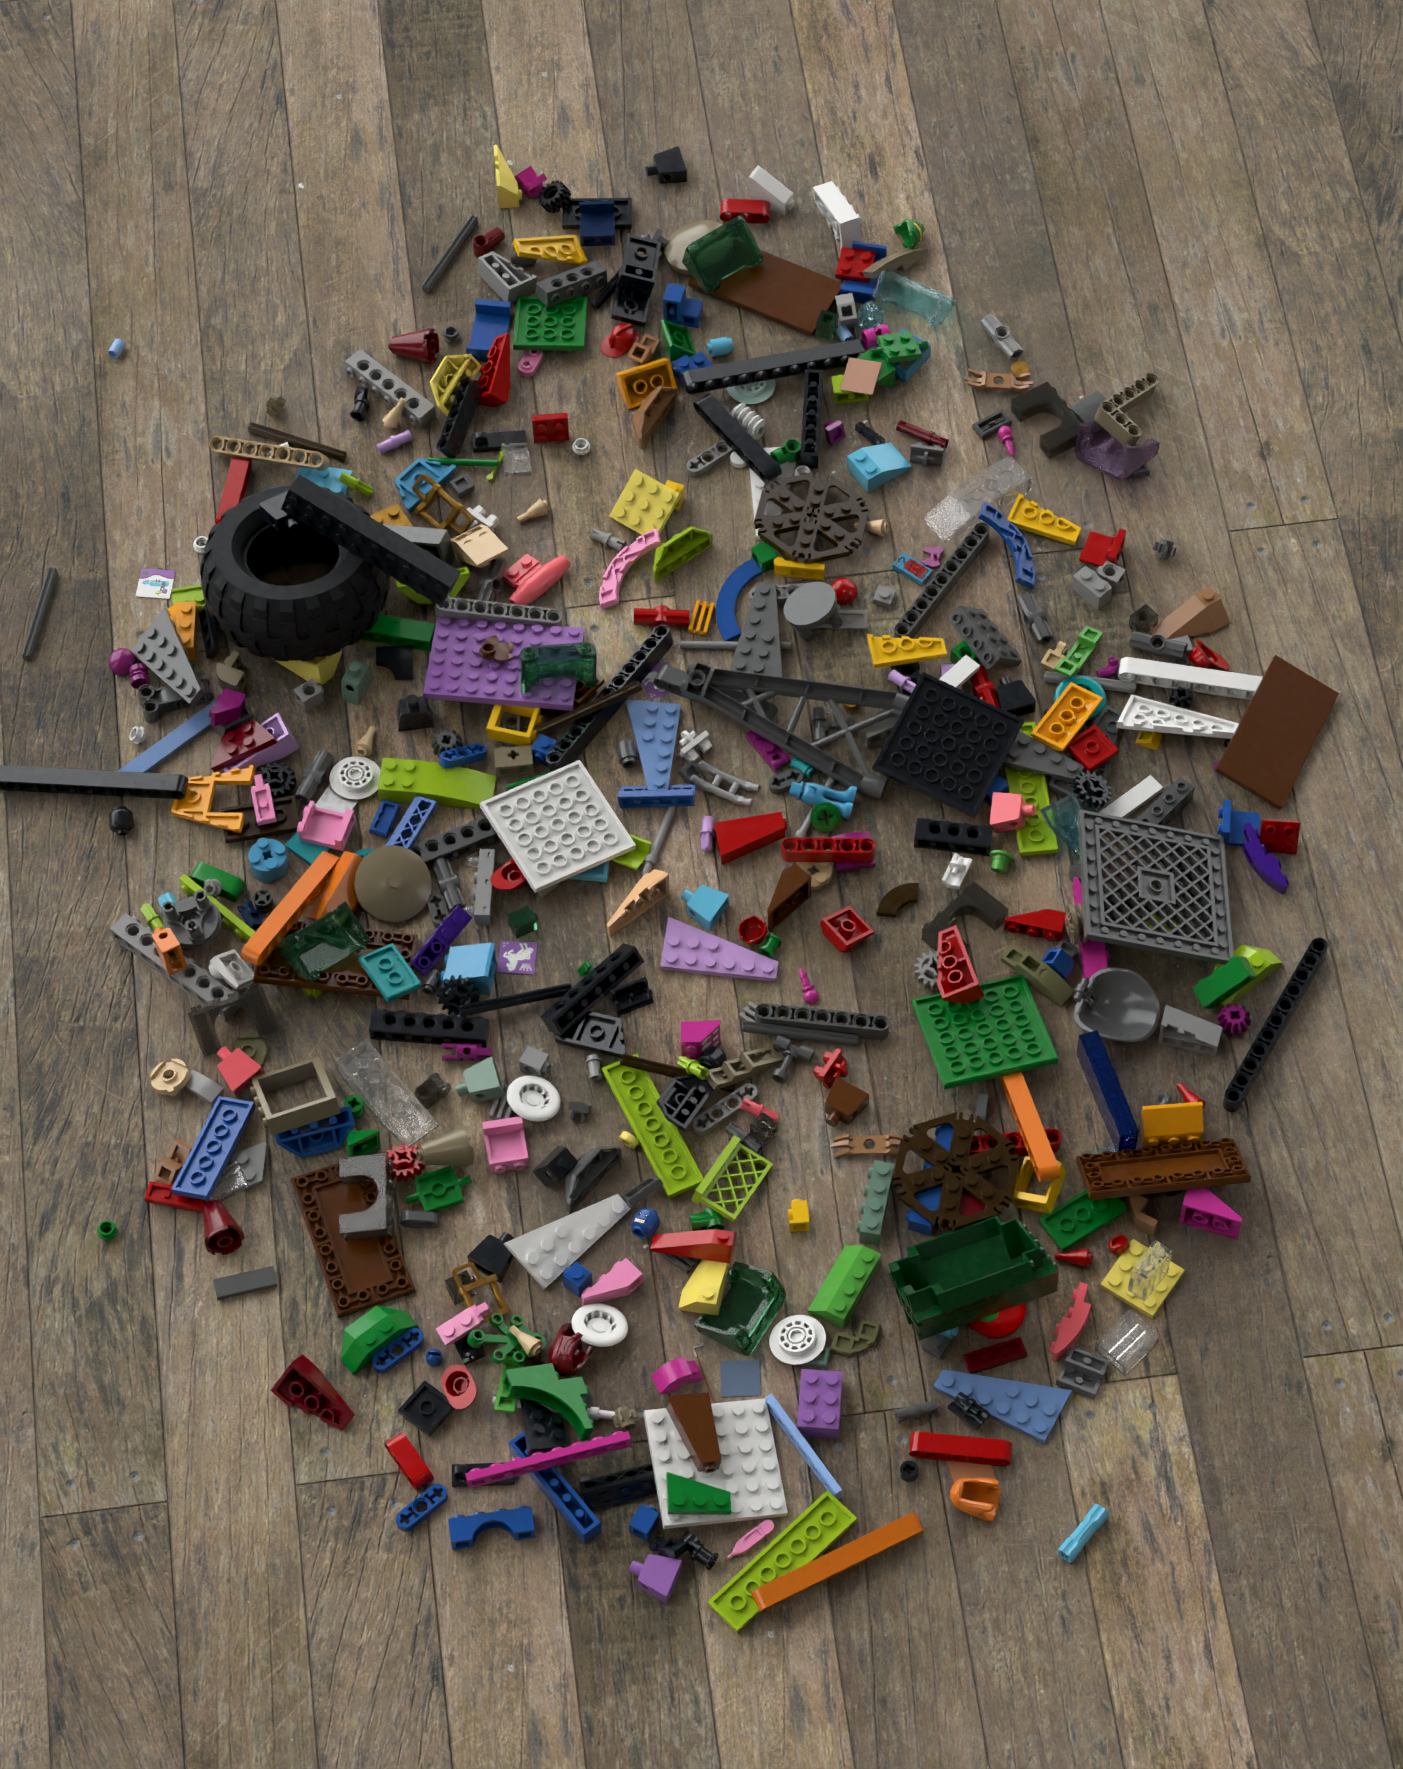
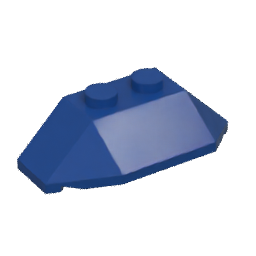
[275,1105,355,1158]

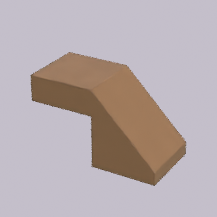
[627,334,661,364]
[154,1138,193,1185]
[1126,1195,1158,1236]

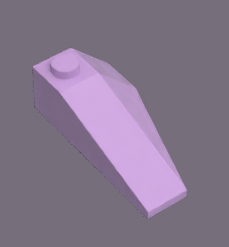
[224,712,300,773]

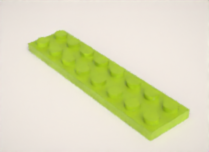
[1004,722,1058,857]
[602,1053,704,1199]
[707,1490,857,1633]

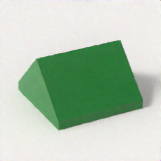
[661,319,696,363]
[856,350,896,388]

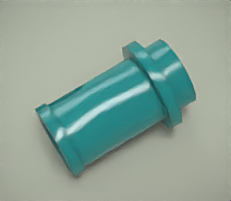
[790,757,815,778]

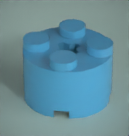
[248,838,289,883]

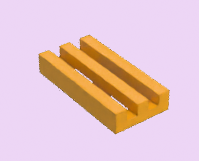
[688,600,715,636]

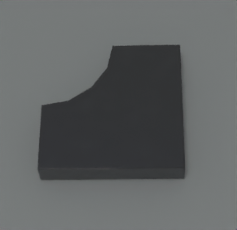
[376,645,413,680]

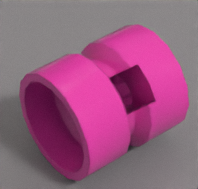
[861,324,891,350]

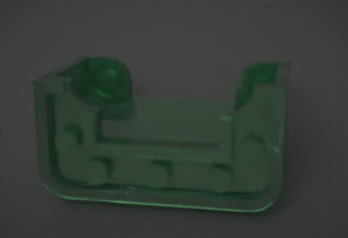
[682,215,764,294]
[518,642,597,693]
[275,902,371,982]
[694,1261,786,1356]

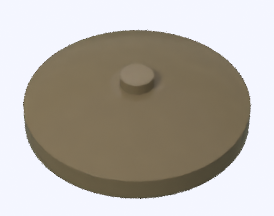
[665,220,734,275]
[354,845,431,923]

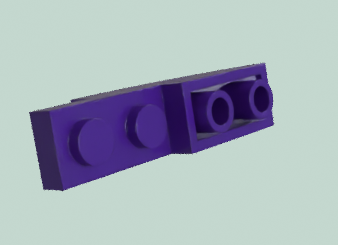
[1242,822,1289,894]
[410,905,472,976]

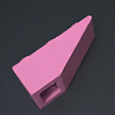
[581,1258,643,1306]

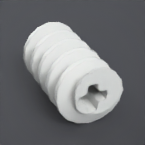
[729,403,766,440]

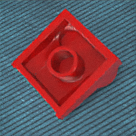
[820,906,875,953]

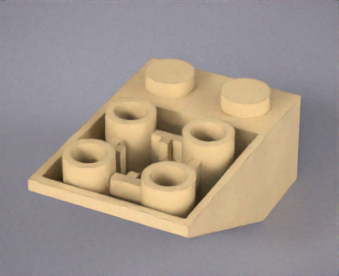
[451,524,509,568]

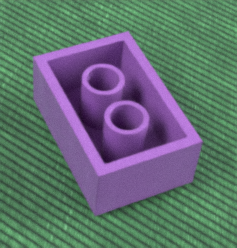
[797,1369,843,1439]

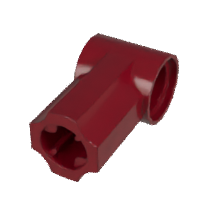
[473,227,505,258]

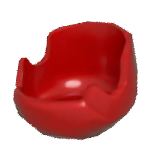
[831,578,858,605]
[738,916,767,945]

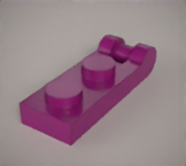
[745,731,791,772]

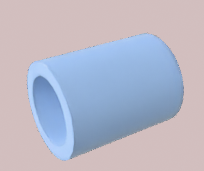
[836,325,854,342]
[108,339,126,359]

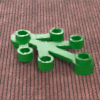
[467,1313,547,1365]

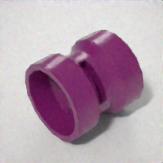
[129,663,150,689]

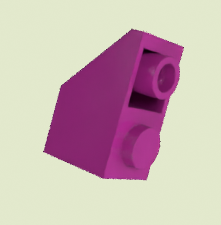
[209,688,246,727]

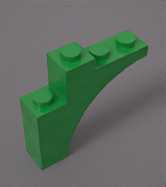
[502,1363,594,1441]

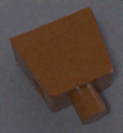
[825,1077,869,1127]

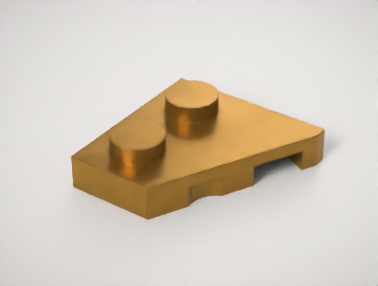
[370,503,413,527]

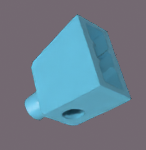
[681,885,729,931]

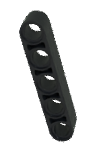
[436,377,483,458]

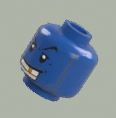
[631,1208,661,1239]

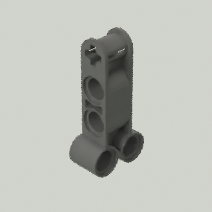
[138,678,214,723]

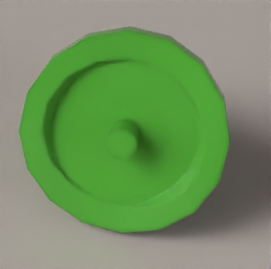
[989,850,1016,874]

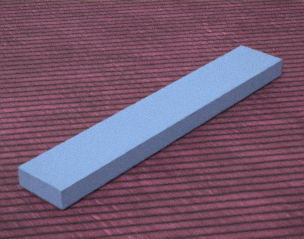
[765,1393,842,1500]

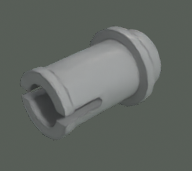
[586,1054,602,1081]

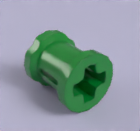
[758,933,782,959]

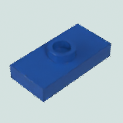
[369,800,401,838]

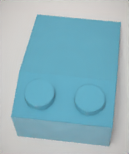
[847,442,912,493]

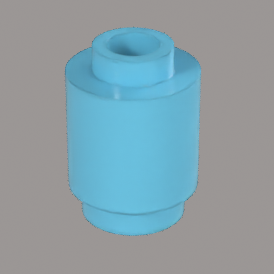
[706,337,733,357]

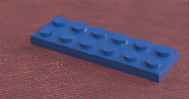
[171,1096,256,1201]

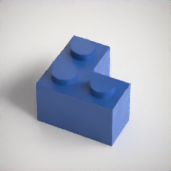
[663,283,703,328]

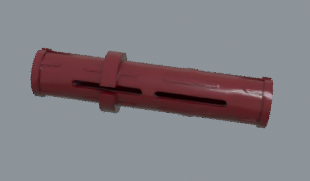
[896,420,949,450]

